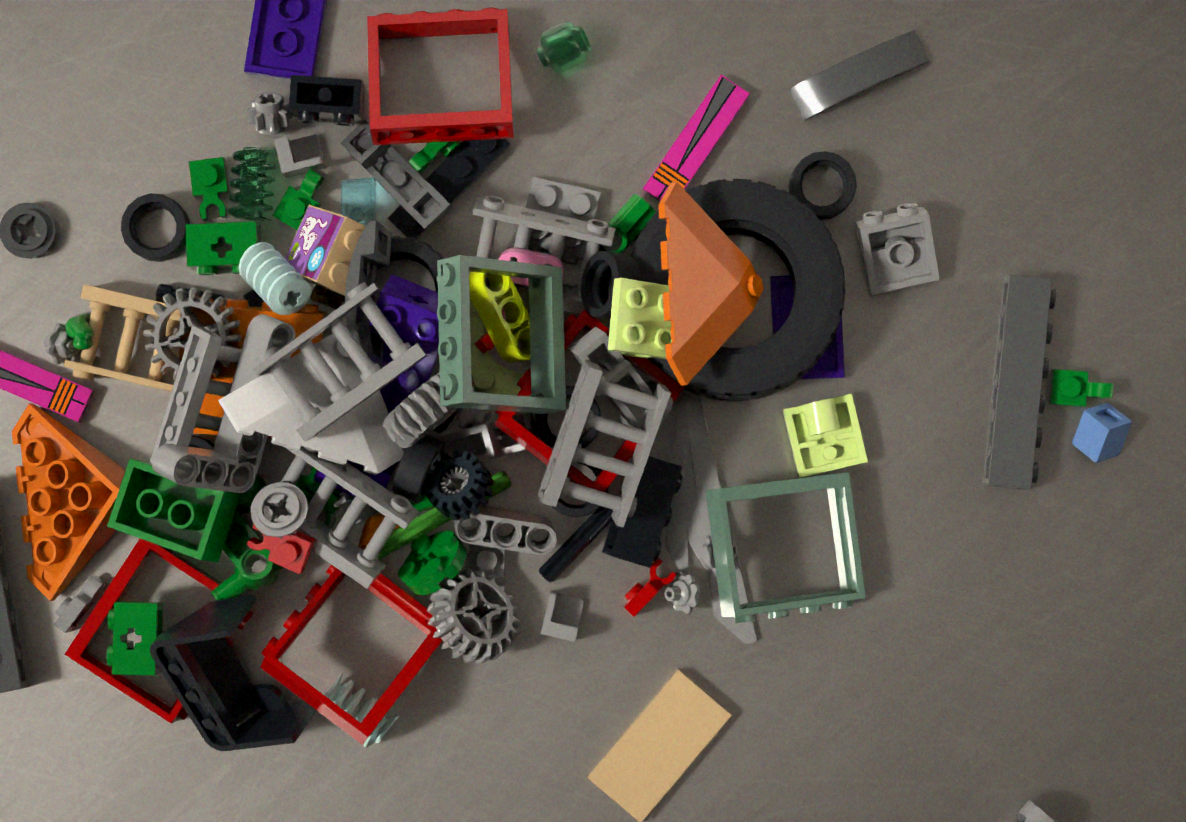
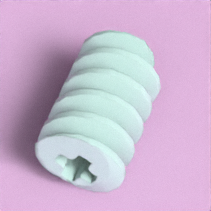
[239,242,312,315]
[325,673,399,748]

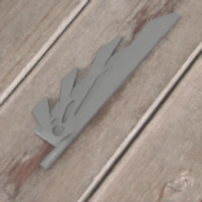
[619,380,757,644]

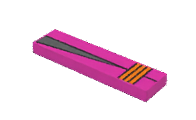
[643,74,750,202]
[0,350,94,423]

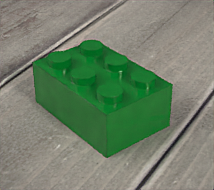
[107,458,241,562]

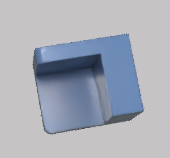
[1072,402,1132,463]

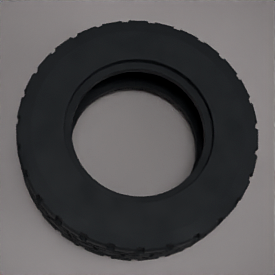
[630,179,846,402]

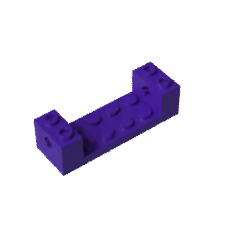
[313,275,439,497]

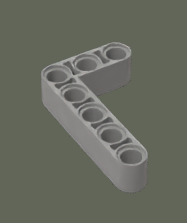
[152,314,295,493]

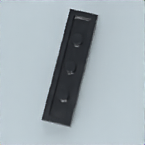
[388,139,511,240]

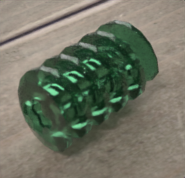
[228,147,277,221]

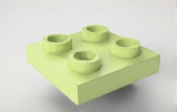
[608,278,672,359]
[783,394,868,478]

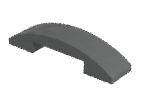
[789,30,930,121]
[341,119,452,231]
[345,220,392,368]

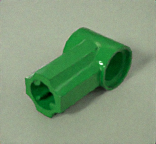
[600,193,656,253]

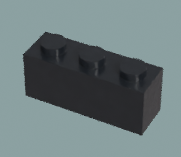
[602,456,683,568]

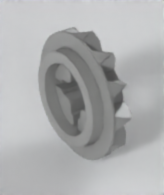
[251,482,309,539]

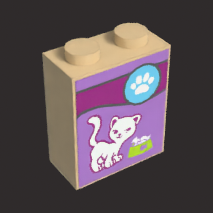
[285,205,366,296]

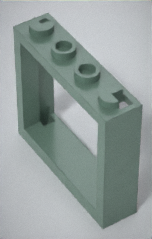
[436,255,566,414]
[705,472,866,623]

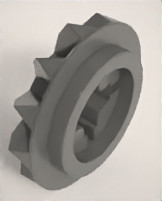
[0,203,57,259]

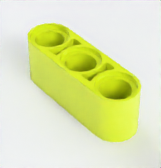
[469,272,531,363]

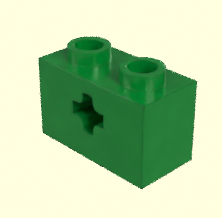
[185,221,261,276]
[107,601,164,676]

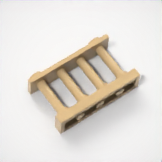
[64,284,181,392]

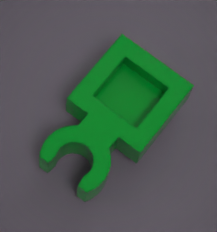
[408,141,462,174]
[188,157,229,221]

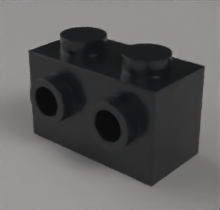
[289,75,365,126]

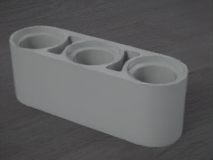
[454,505,557,555]

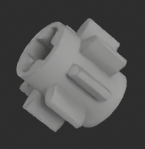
[247,91,293,135]

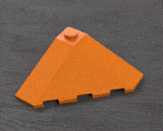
[659,182,764,386]
[12,403,126,601]

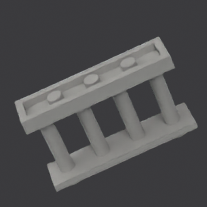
[469,196,616,314]
[253,282,427,442]
[150,325,242,463]
[538,360,673,527]
[250,446,419,589]

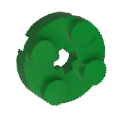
[397,530,467,595]

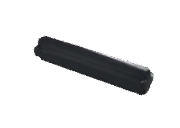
[539,506,613,583]

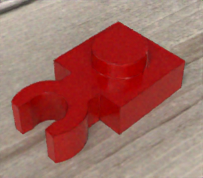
[247,525,315,574]

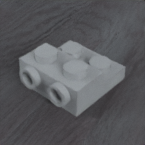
[526,177,601,265]
[855,203,940,295]

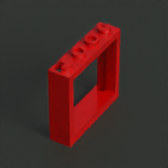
[367,7,514,145]
[495,310,684,492]
[64,539,253,724]
[260,565,443,745]

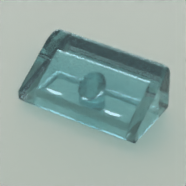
[341,178,376,226]

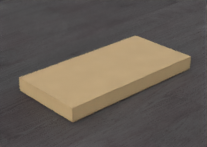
[587,669,732,822]

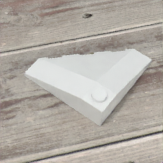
[218,325,404,475]

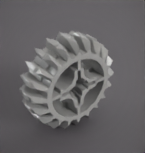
[143,287,242,380]
[383,372,474,448]
[426,568,521,664]

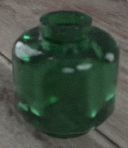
[537,21,591,73]

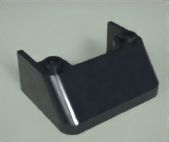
[150,594,316,751]

